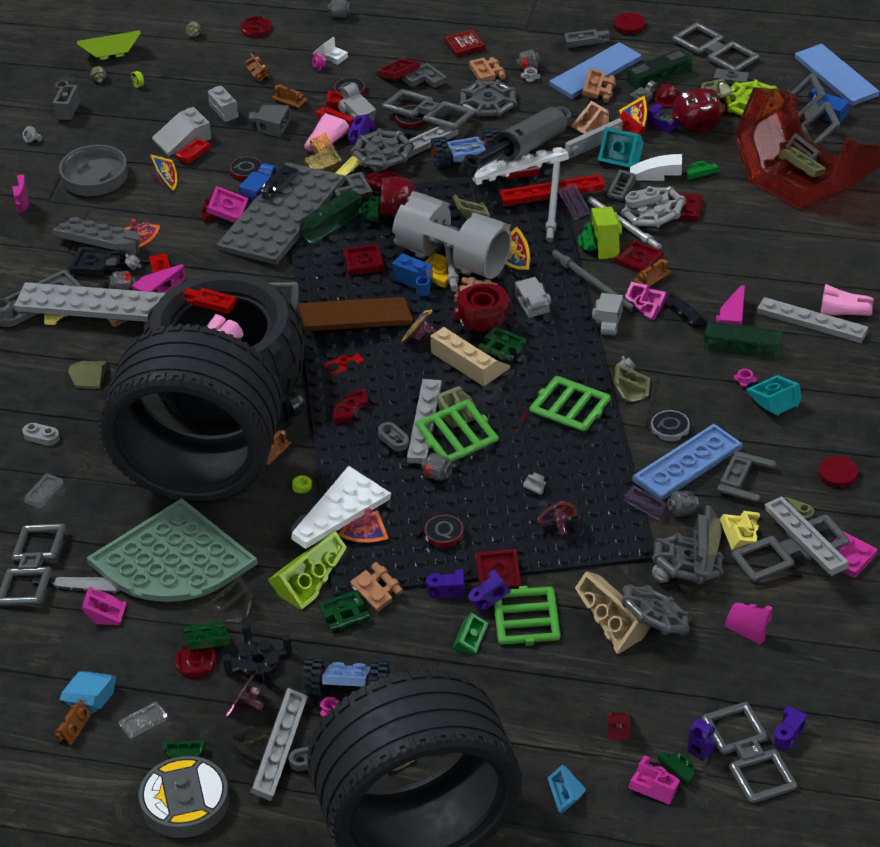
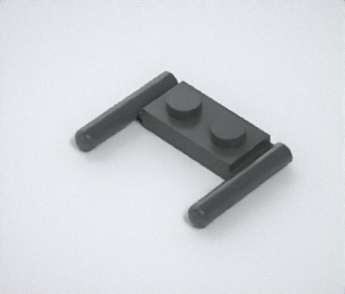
[717,451,776,502]

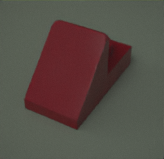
[607,712,630,740]

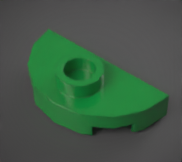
[686,161,719,180]
[578,222,598,251]

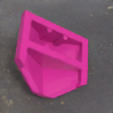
[81,587,126,625]

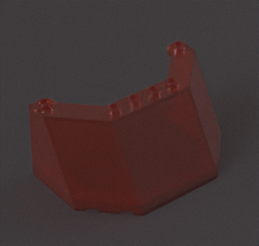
[734,87,880,210]

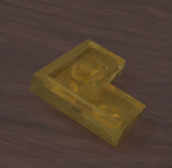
[303,133,342,170]

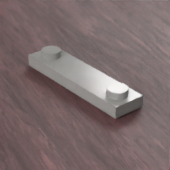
[565,118,623,159]

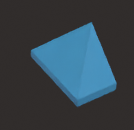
[547,765,586,813]

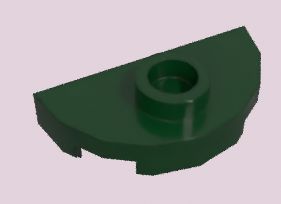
[362,196,380,222]
[162,740,207,759]
[657,752,695,787]

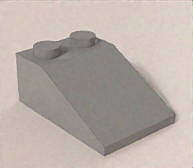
[152,107,212,156]

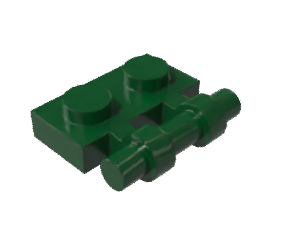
[478,327,526,362]
[318,590,370,632]
[182,620,230,650]

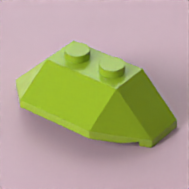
[77,30,141,60]

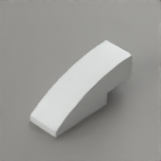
[630,154,682,181]

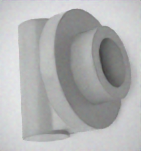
[23,126,42,143]
[523,473,546,495]

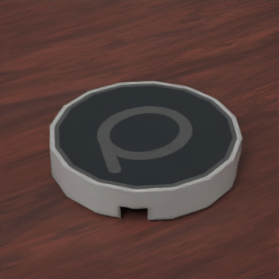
[651,410,690,441]

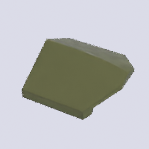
[701,79,732,99]
[453,195,490,220]
[68,361,108,389]
[614,363,650,403]
[436,386,476,429]

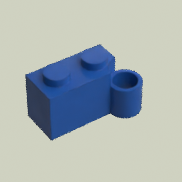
[808,86,850,123]
[239,163,278,203]
[392,254,433,296]

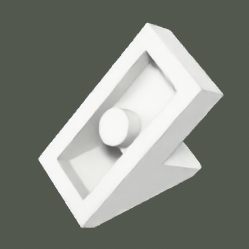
[313,37,348,65]

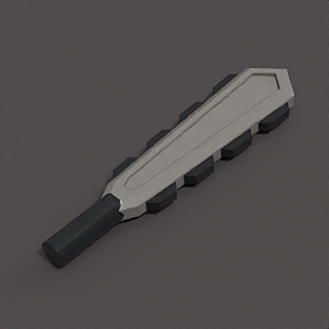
[32,575,121,595]

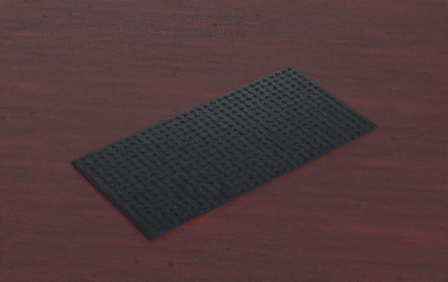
[291,169,654,597]

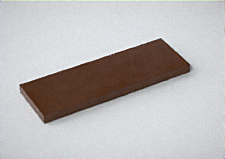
[297,297,413,331]

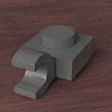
[630,80,657,103]

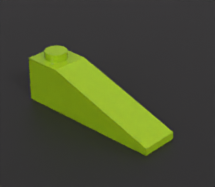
[268,531,347,610]

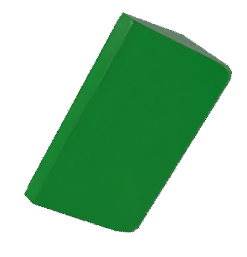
[452,613,488,655]

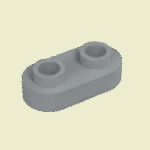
[625,187,660,208]
[23,423,60,446]

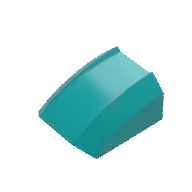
[598,127,644,167]
[746,375,802,416]

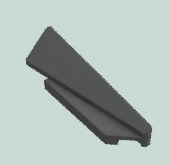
[693,505,723,578]

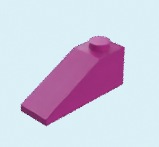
[132,264,186,293]
[716,285,745,335]

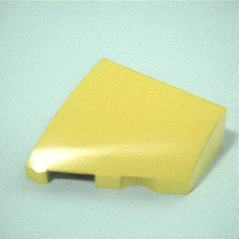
[720,511,760,550]

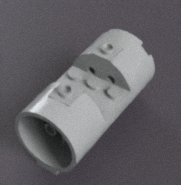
[392,191,512,279]

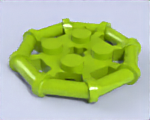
[721,79,784,120]

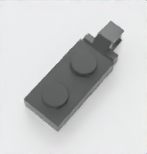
[564,29,610,48]

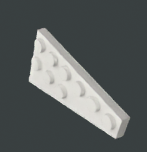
[472,147,569,185]
[291,466,391,549]

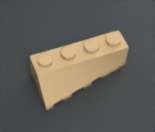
[430,327,510,386]
[575,571,651,654]

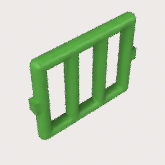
[529,376,611,432]
[415,399,499,463]
[494,586,561,646]

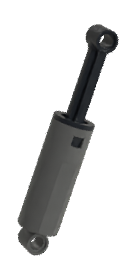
[459,106,571,178]

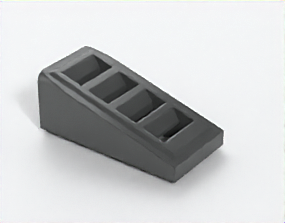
[607,169,636,202]

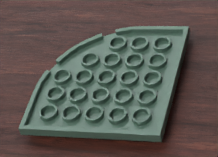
[87,498,258,602]

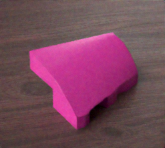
[12,174,29,214]
[625,282,668,320]
[725,603,773,645]
[628,755,680,805]

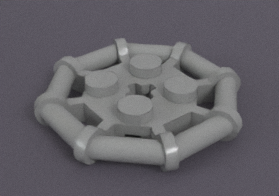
[621,186,686,228]

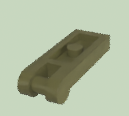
[778,147,826,177]

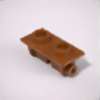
[245,53,270,81]
[272,84,308,108]
[633,259,671,287]
[266,430,292,466]
[54,699,91,746]

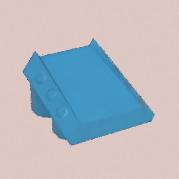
[59,671,116,713]

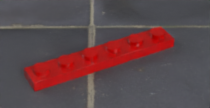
[500,174,605,206]

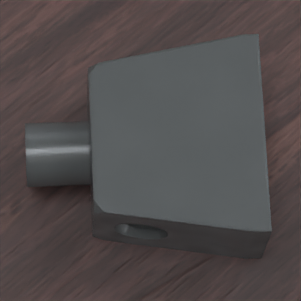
[249,105,291,137]

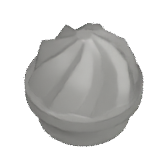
[652,564,672,583]

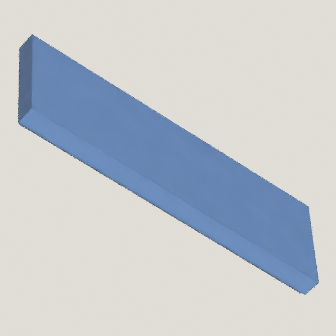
[549,42,642,99]
[795,44,880,106]
[632,424,742,502]

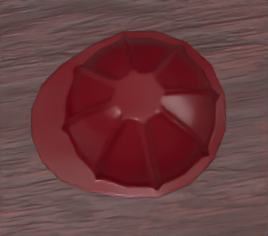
[654,83,681,108]

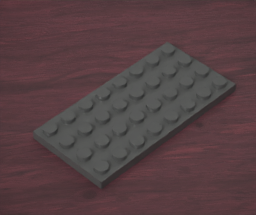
[216,162,346,265]

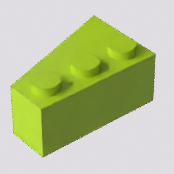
[591,207,622,259]

